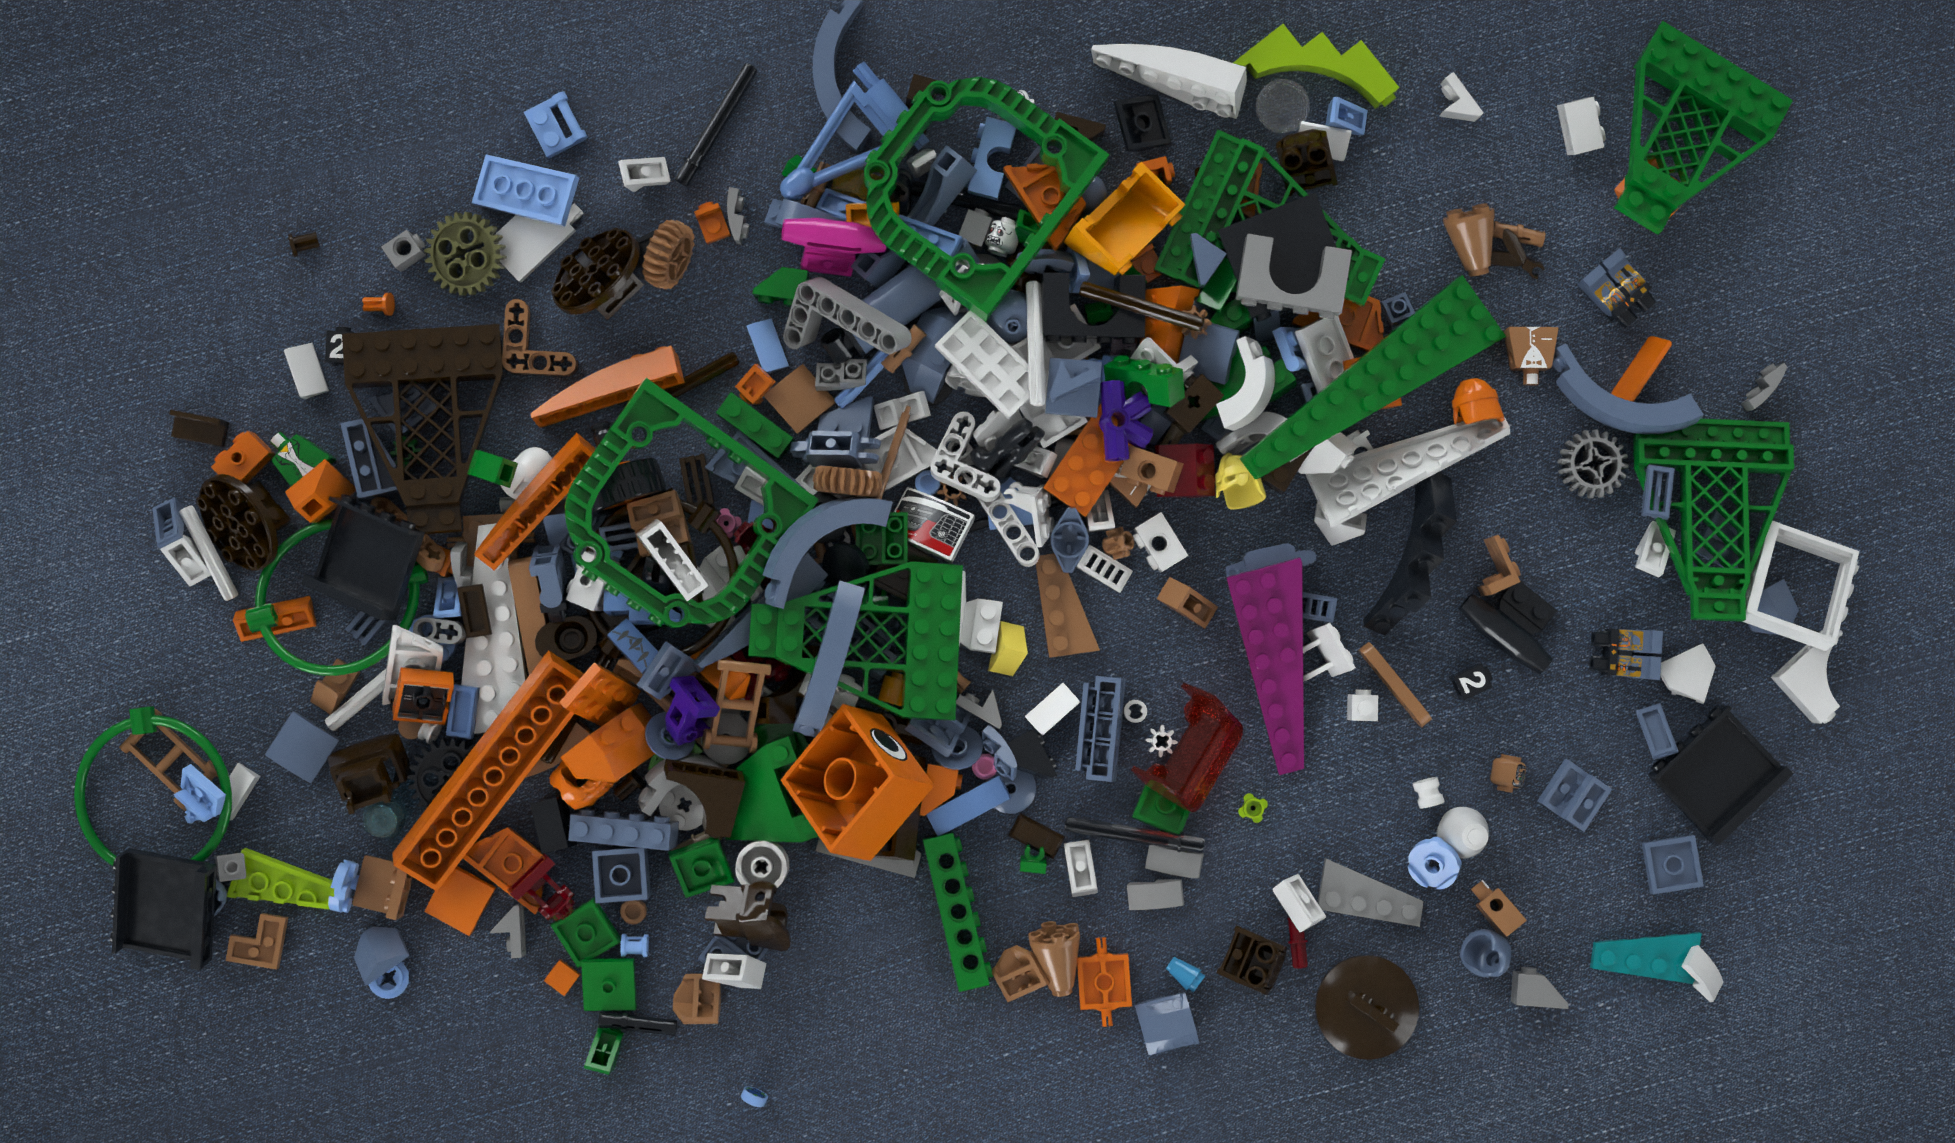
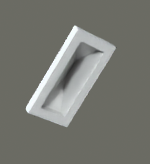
[1314,501,1367,546]

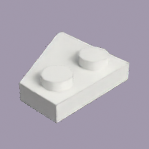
[972,410,1023,451]

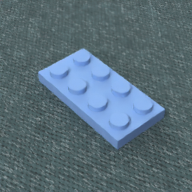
[472,154,579,227]

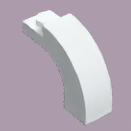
[1216,336,1275,431]

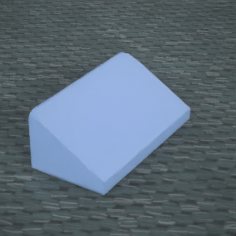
[746,319,789,374]

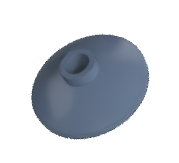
[645,712,695,760]
[931,726,983,770]
[986,770,1036,814]

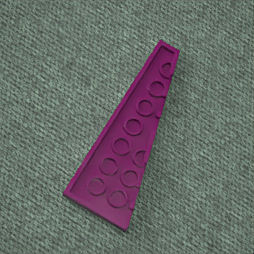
[1226,557,1304,775]

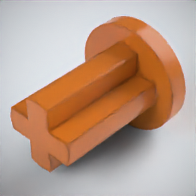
[362,293,395,316]

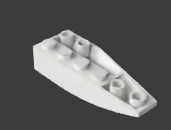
[1091,44,1247,119]

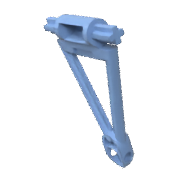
[780,61,930,201]

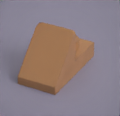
[310,658,361,715]

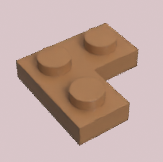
[226,913,288,969]

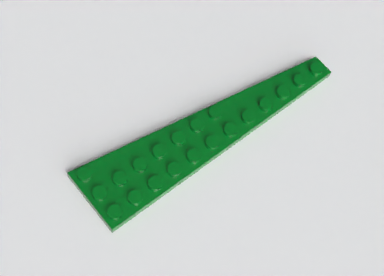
[1239,275,1506,479]

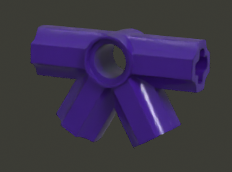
[1099,380,1153,461]

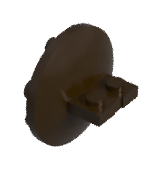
[551,228,644,320]
[196,474,291,571]
[1315,955,1419,1060]

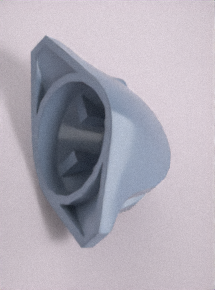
[1051,507,1089,573]

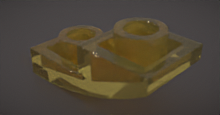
[831,169,883,200]

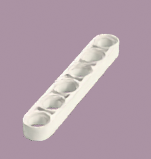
[947,441,1040,567]

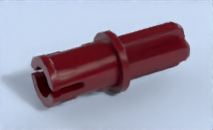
[1287,917,1308,969]

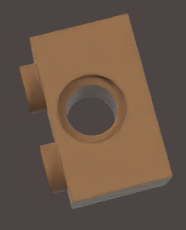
[1120,445,1184,495]

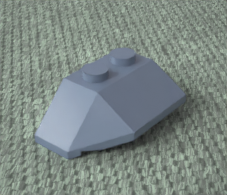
[902,306,968,404]

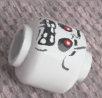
[985,217,1019,257]

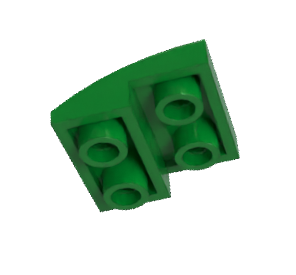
[856,512,908,566]

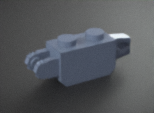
[790,431,881,468]
[1225,543,1317,577]

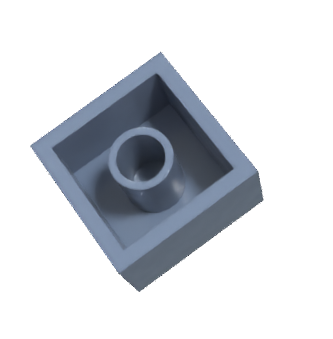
[592,846,651,903]

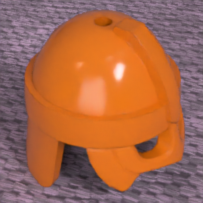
[1452,378,1505,425]

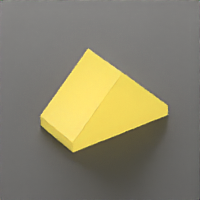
[988,621,1028,676]

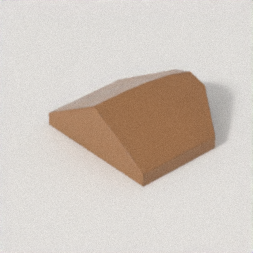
[992,945,1049,1002]
[673,974,721,1024]

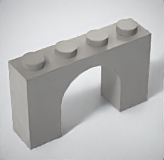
[1235,234,1352,319]

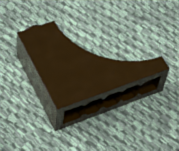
[664,759,745,838]

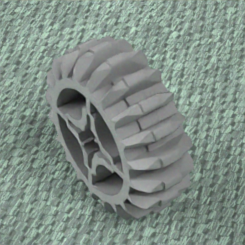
[1558,429,1629,499]

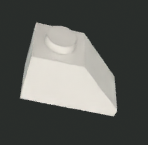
[1298,432,1358,474]
[702,953,766,989]

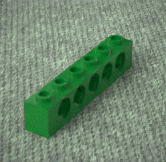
[923,831,993,992]

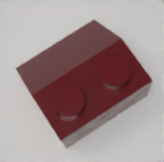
[1155,444,1215,498]

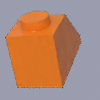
[920,763,963,816]

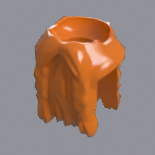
[549,761,620,810]

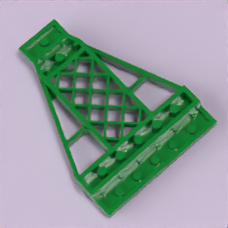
[1614,21,1793,235]
[1154,130,1385,307]
[1633,419,1794,622]
[748,562,963,721]

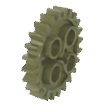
[424,212,507,296]

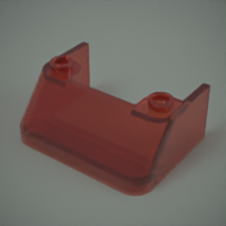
[1131,682,1243,813]

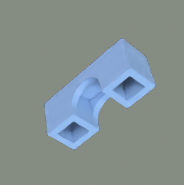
[965,117,1016,201]

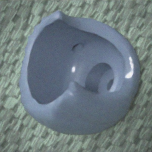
[1460,929,1512,977]

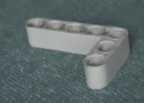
[783,277,912,354]

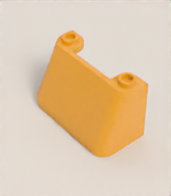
[1064,162,1185,275]

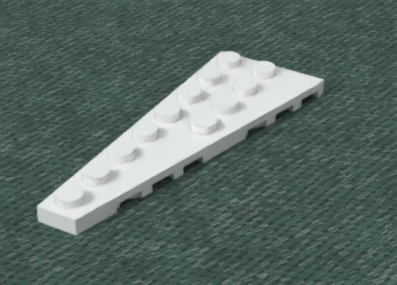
[1306,417,1510,528]
[461,523,527,734]

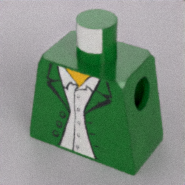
[270,432,337,486]

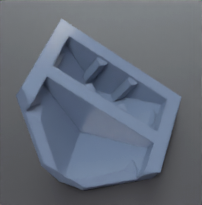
[1747,579,1799,635]
[354,927,410,985]

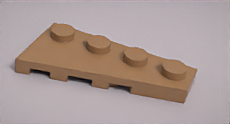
[1036,554,1100,658]

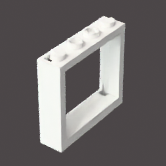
[1743,521,1859,651]

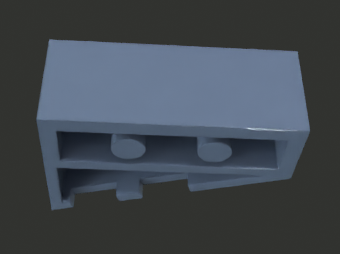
[340,419,399,502]

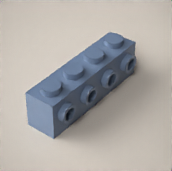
[568,808,679,851]

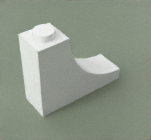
[635,519,709,601]
[1771,630,1843,724]

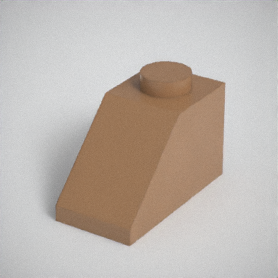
[1157,577,1218,628]

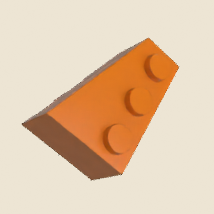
[1140,285,1200,364]

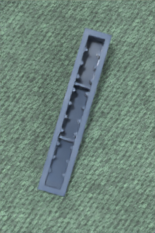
[693,553,828,668]

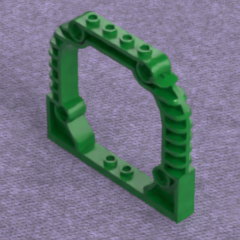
[864,77,1110,322]
[565,378,819,628]

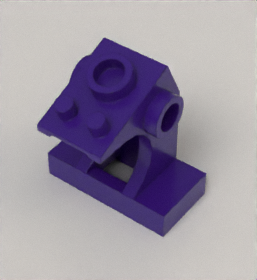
[665,676,720,746]

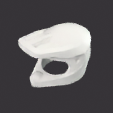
[500,447,552,500]

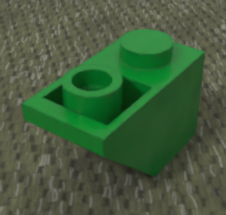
[752,267,809,307]

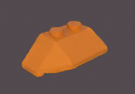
[560,702,655,783]

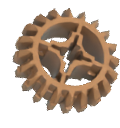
[642,220,695,289]
[813,466,883,498]

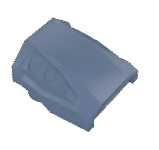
[1134,992,1199,1055]

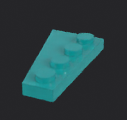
[1590,932,1702,984]

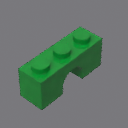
[1104,355,1185,407]
[716,392,795,461]

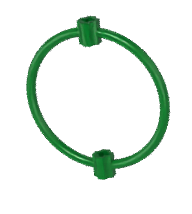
[245,518,429,676]
[74,706,232,866]

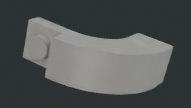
[1215,412,1307,462]
[638,753,725,816]

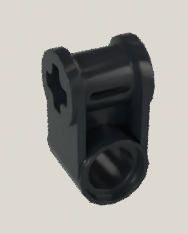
[889,168,913,217]

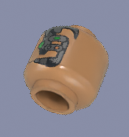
[1490,754,1527,793]

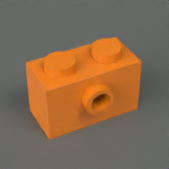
[211,431,276,484]

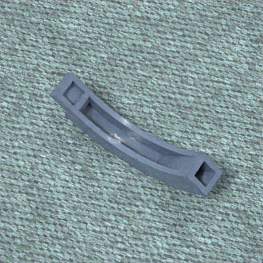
[813,0,872,155]
[1553,343,1704,434]
[763,496,893,609]
[792,581,865,737]

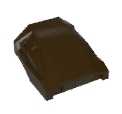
[1276,129,1338,196]
[1216,925,1287,995]

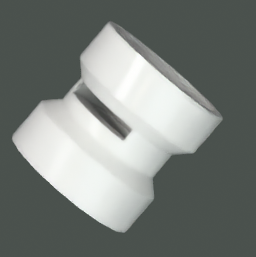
[1412,777,1444,809]

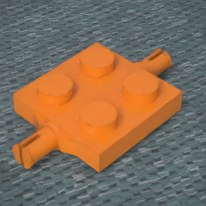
[1077,937,1132,1027]

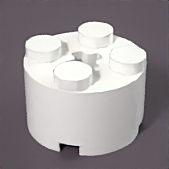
[735,840,790,888]

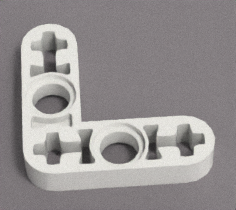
[930,412,1001,502]

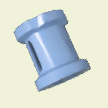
[621,934,649,957]

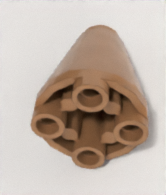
[1443,203,1495,276]
[1028,921,1080,997]

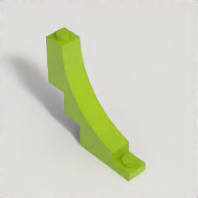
[1233,24,1399,109]

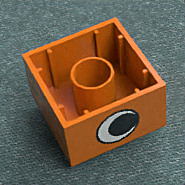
[780,704,935,861]

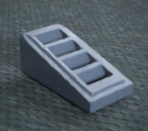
[152,497,185,549]
[1302,592,1337,623]

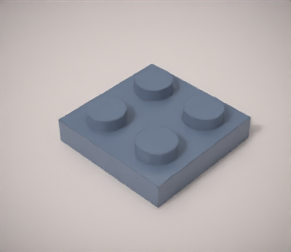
[1642,835,1704,895]

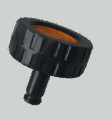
[590,421,666,518]

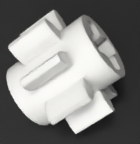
[1145,725,1178,757]

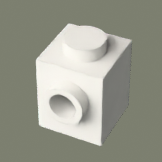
[1347,689,1378,721]

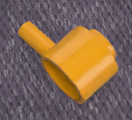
[878,672,903,706]

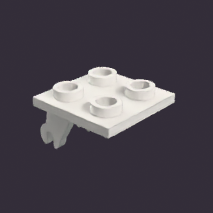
[1004,482,1055,547]
[1303,623,1356,682]

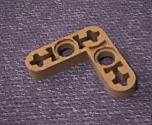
[502,299,578,377]

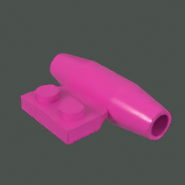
[781,218,886,277]

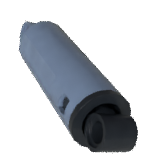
[820,238,980,364]

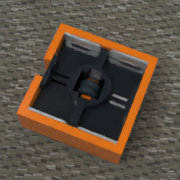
[392,667,454,725]

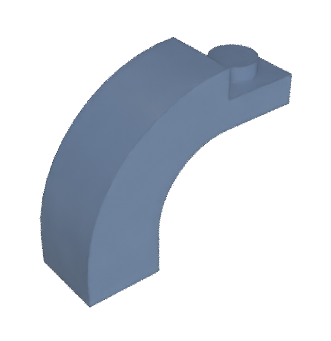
[764,199,843,228]

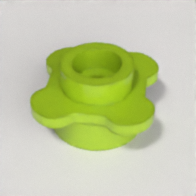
[1238,793,1268,823]

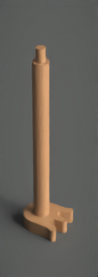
[873,405,911,499]

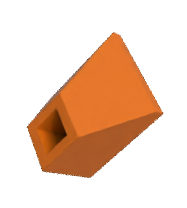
[285,459,356,523]

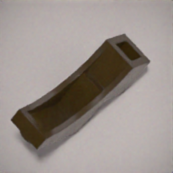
[755,646,820,724]

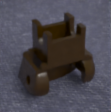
[327,733,411,815]
[705,881,791,951]

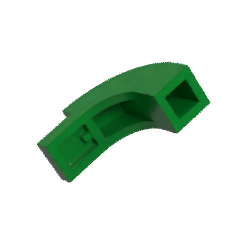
[467,449,518,488]

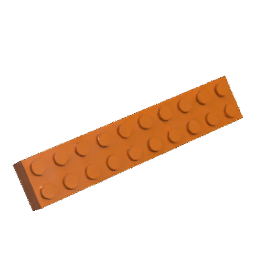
[392,650,584,891]

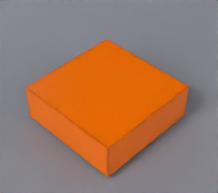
[544,959,581,996]

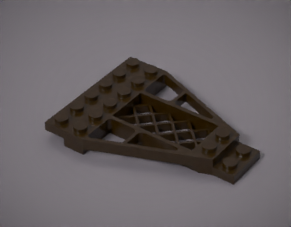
[342,324,504,534]

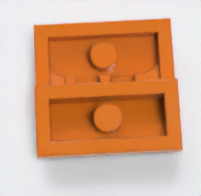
[424,866,496,936]

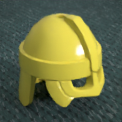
[1215,453,1266,510]

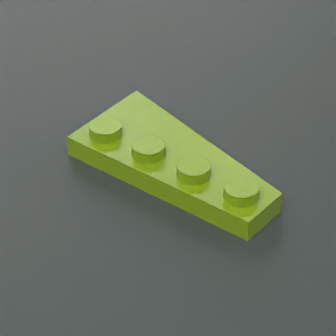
[227,848,334,909]

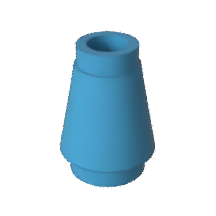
[1166,956,1205,993]

